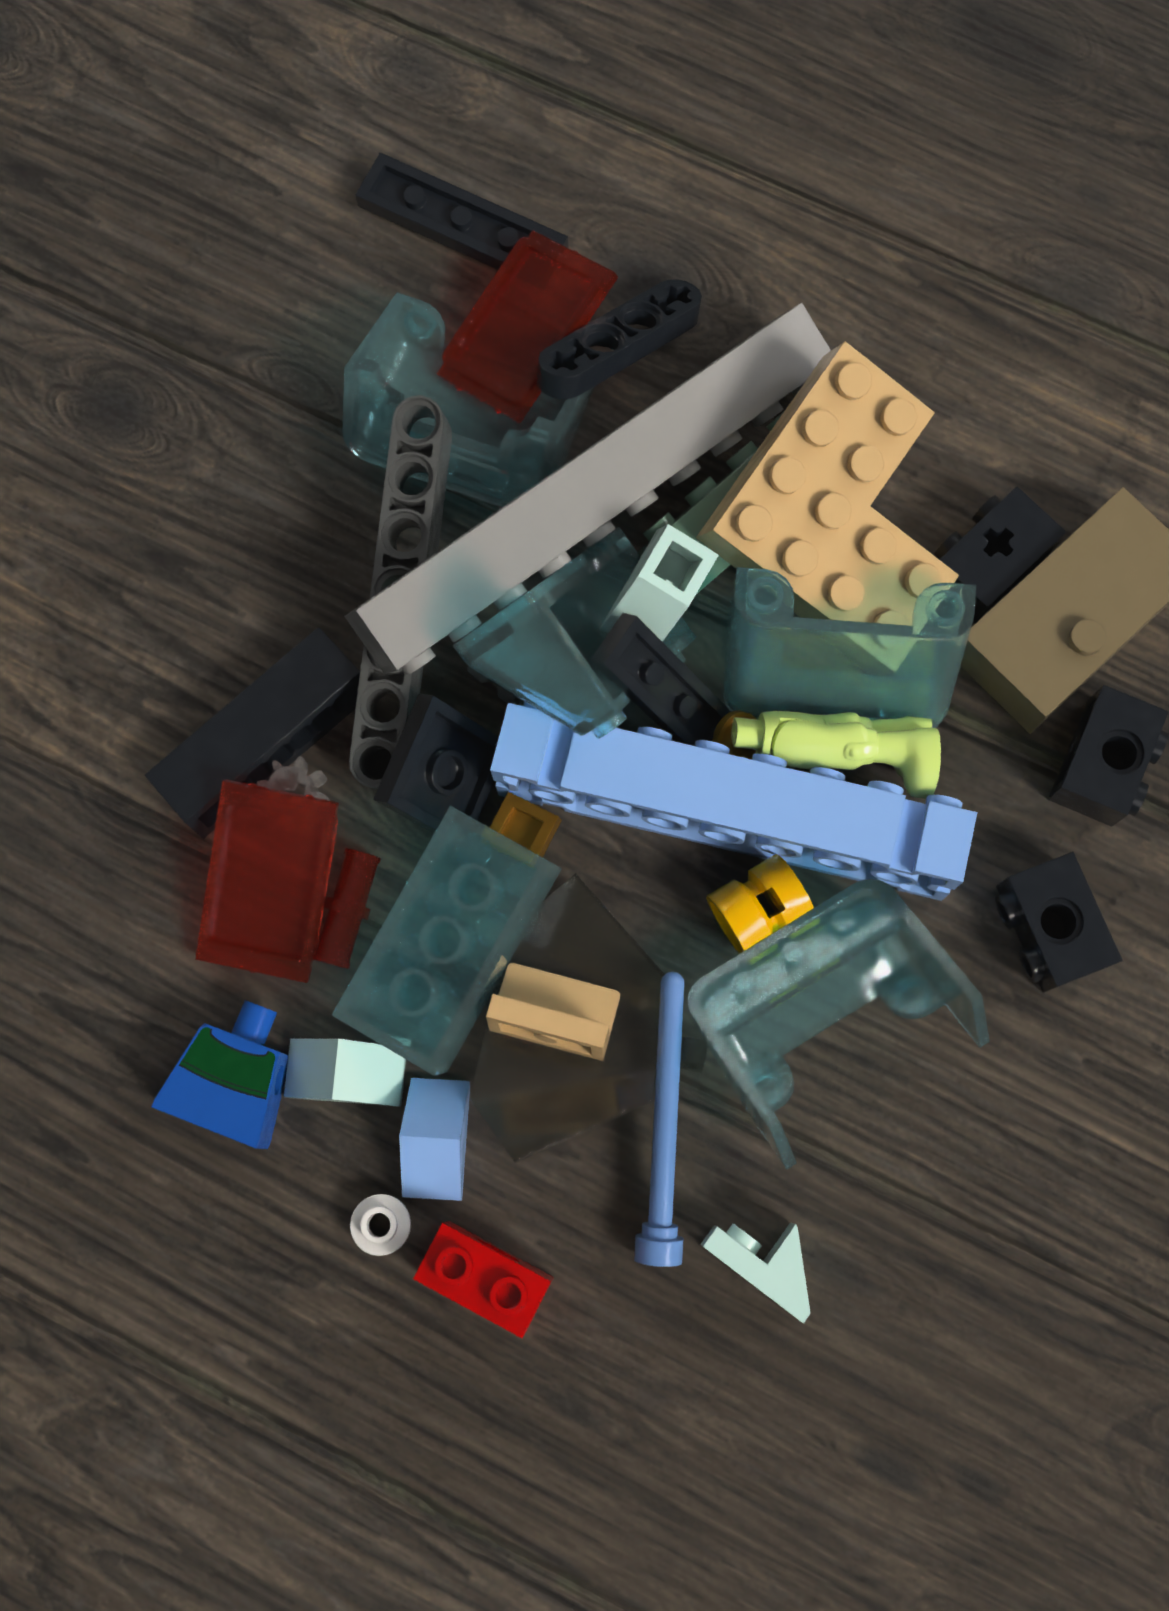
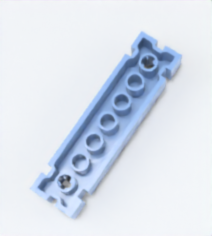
[490,700,978,901]

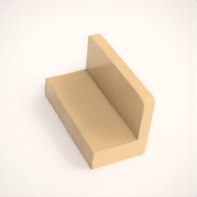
[486,963,620,1061]

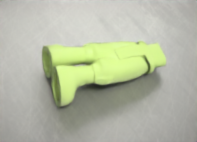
[731,711,941,799]

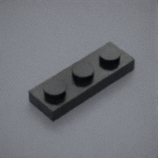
[590,613,732,746]

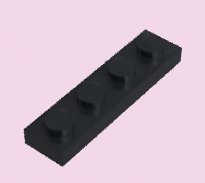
[355,152,569,291]

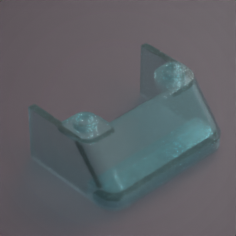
[687,879,990,1170]

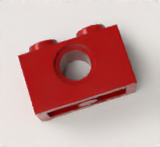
[413,1221,554,1338]

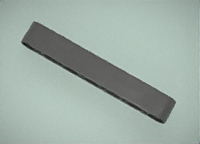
[349,395,452,789]

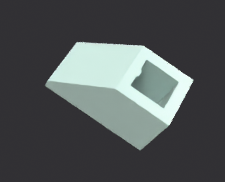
[599,524,719,641]

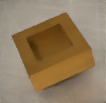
[482,792,562,871]

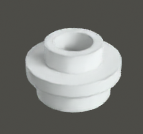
[350,1194,411,1256]

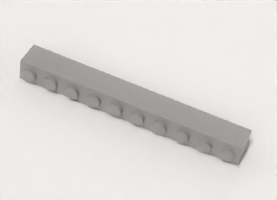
[344,303,831,675]

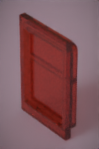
[437,230,618,424]
[195,779,339,983]

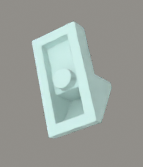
[701,1223,811,1323]

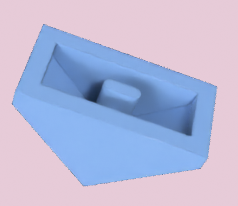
[399,1078,470,1201]

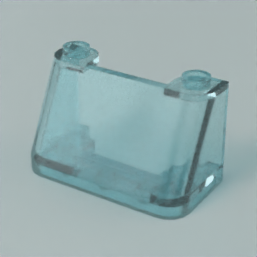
[342,292,594,508]
[453,527,696,739]
[723,567,976,728]

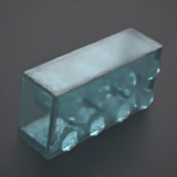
[332,806,562,1076]

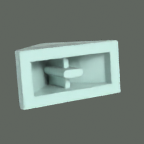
[284,1039,407,1107]

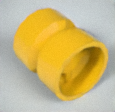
[706,854,816,961]

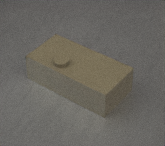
[950,487,1169,734]

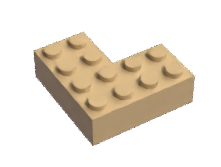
[696,341,959,671]

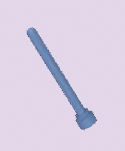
[634,972,684,1267]

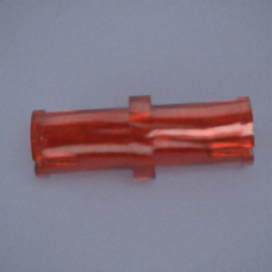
[313,848,381,969]

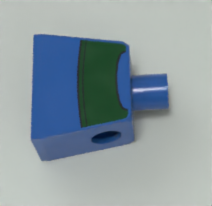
[152,1000,288,1149]

